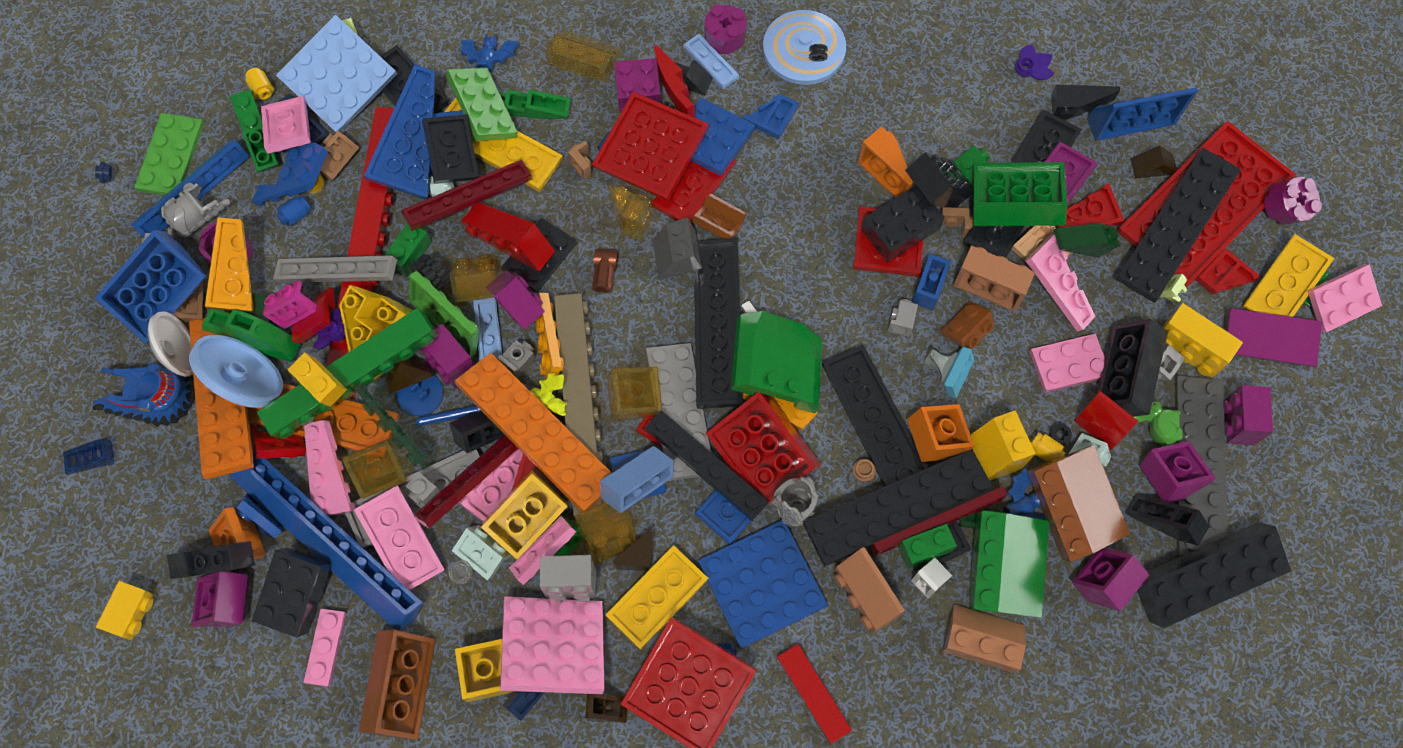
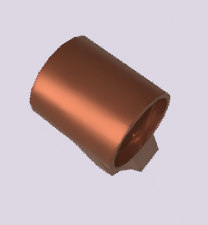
[592,248,618,294]

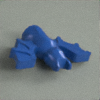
[460,35,519,73]
[1003,468,1050,529]

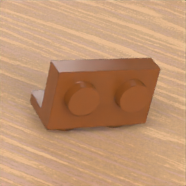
[692,193,746,239]
[941,301,995,349]

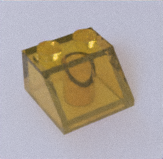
[607,367,662,421]
[342,439,407,499]

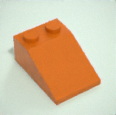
[858,126,913,198]

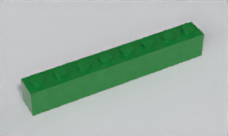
[257,308,438,439]

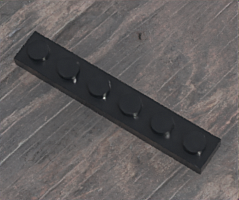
[645,410,769,521]

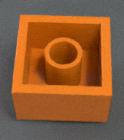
[907,404,975,462]

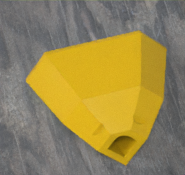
[339,285,431,380]

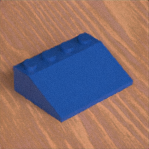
[1087,87,1198,141]
[95,230,207,344]

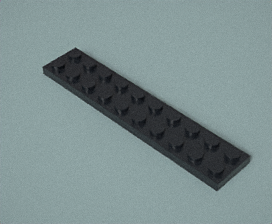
[822,345,971,566]

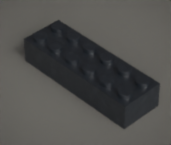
[1138,522,1291,628]

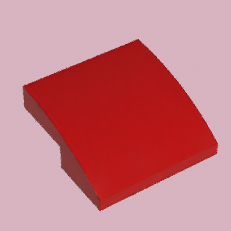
[292,287,336,344]
[1074,391,1138,451]

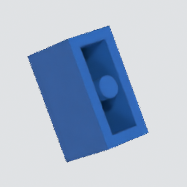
[912,254,951,310]

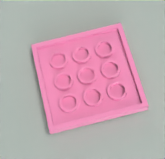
[500,596,604,694]

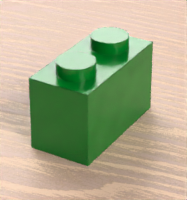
[384,224,431,277]
[898,524,957,569]

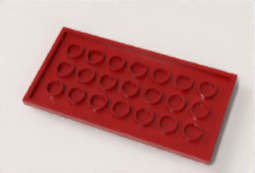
[1117,121,1296,288]

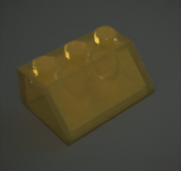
[546,30,622,83]

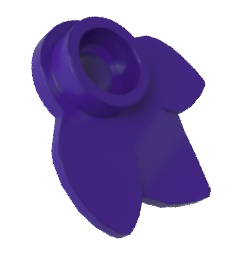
[1015,44,1054,80]
[313,309,345,350]

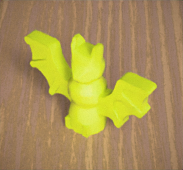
[530,373,567,416]

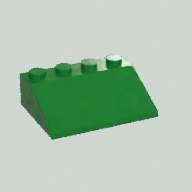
[973,162,1067,226]
[968,511,1049,618]

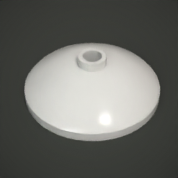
[148,312,193,377]

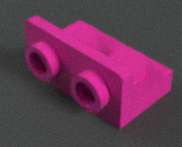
[263,280,317,329]

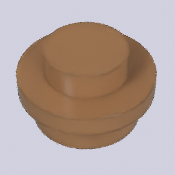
[852,459,876,482]

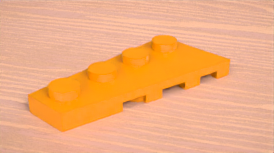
[205,217,254,313]

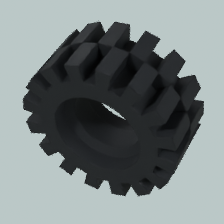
[410,254,452,292]

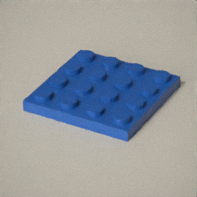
[698,521,828,649]

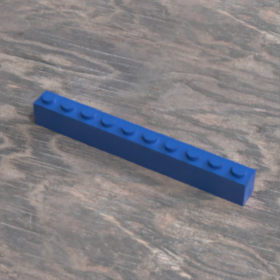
[230,448,423,631]

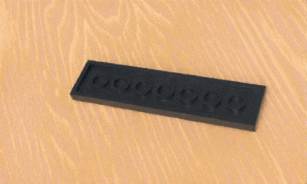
[963,110,1082,258]
[1116,147,1241,303]
[694,238,743,409]
[803,449,995,567]

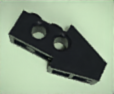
[167,541,255,579]

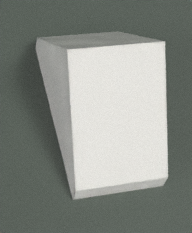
[911,558,952,598]

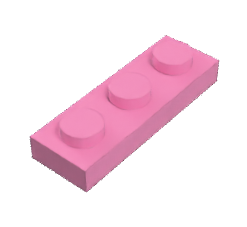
[509,516,576,585]
[303,609,347,687]

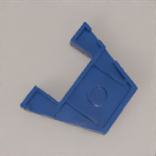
[252,142,328,206]

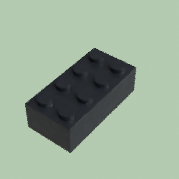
[1097,319,1168,417]

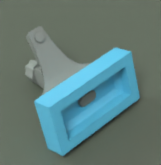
[925,347,975,398]

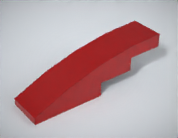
[654,45,695,118]

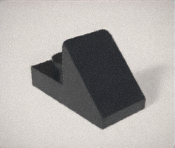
[675,60,713,96]

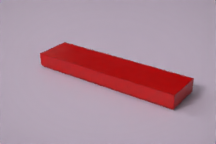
[777,644,852,745]

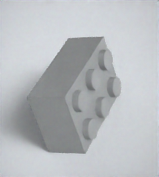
[540,555,596,602]

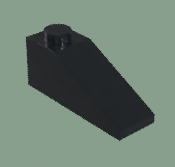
[1051,84,1120,120]
[450,412,505,453]
[1125,494,1210,546]

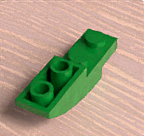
[229,89,279,172]
[202,308,301,362]

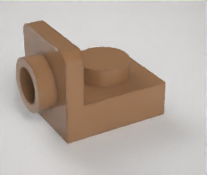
[568,141,592,180]
[941,207,973,237]

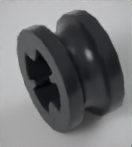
[809,44,828,62]
[1049,424,1072,446]

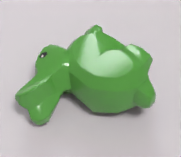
[1134,401,1182,447]

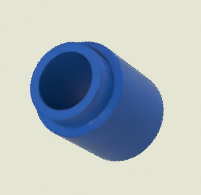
[276,195,311,226]

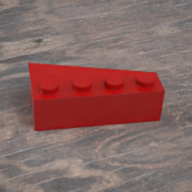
[461,203,555,271]

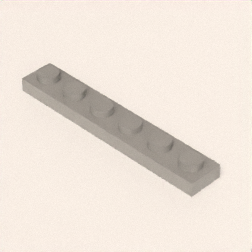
[273,256,397,283]

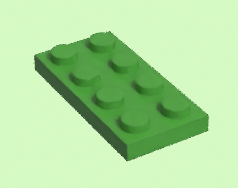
[446,68,518,141]
[134,113,205,196]
[409,271,479,358]

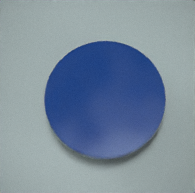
[397,376,443,416]

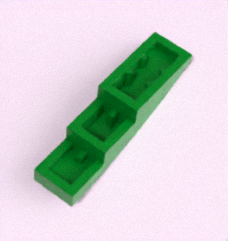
[499,89,571,119]

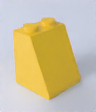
[971,410,1036,481]

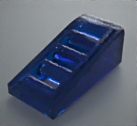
[63,438,115,475]

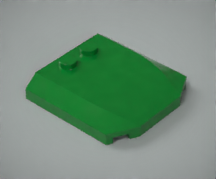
[731,311,822,413]

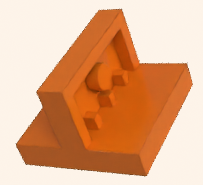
[208,507,265,572]

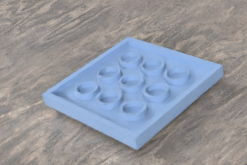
[276,15,398,132]

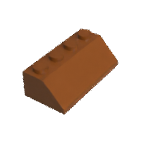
[359,630,436,740]

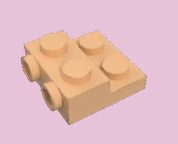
[1011,226,1072,263]

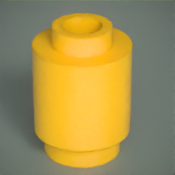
[245,68,274,100]
[1031,432,1065,463]

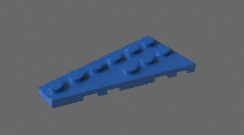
[364,64,436,200]

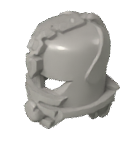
[161,183,231,237]
[771,477,818,527]

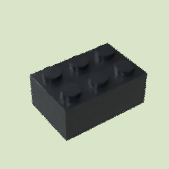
[905,152,974,208]
[861,185,945,263]
[252,548,332,638]

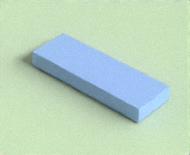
[683,34,739,89]
[473,297,503,361]

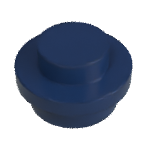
[95,161,112,183]

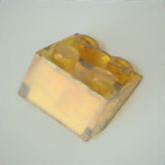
[608,184,652,242]
[450,254,499,303]
[575,503,636,565]

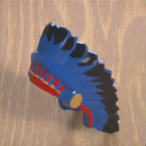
[93,363,194,427]

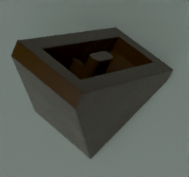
[1131,145,1177,179]
[385,357,433,394]
[612,530,653,571]
[585,694,627,723]

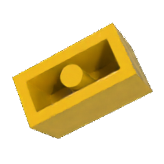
[287,352,347,407]
[96,581,154,641]

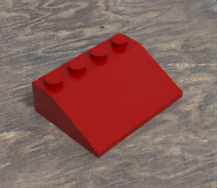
[706,392,822,505]

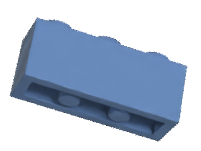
[600,446,673,513]

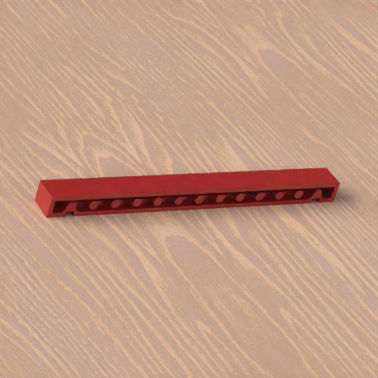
[326,107,394,399]

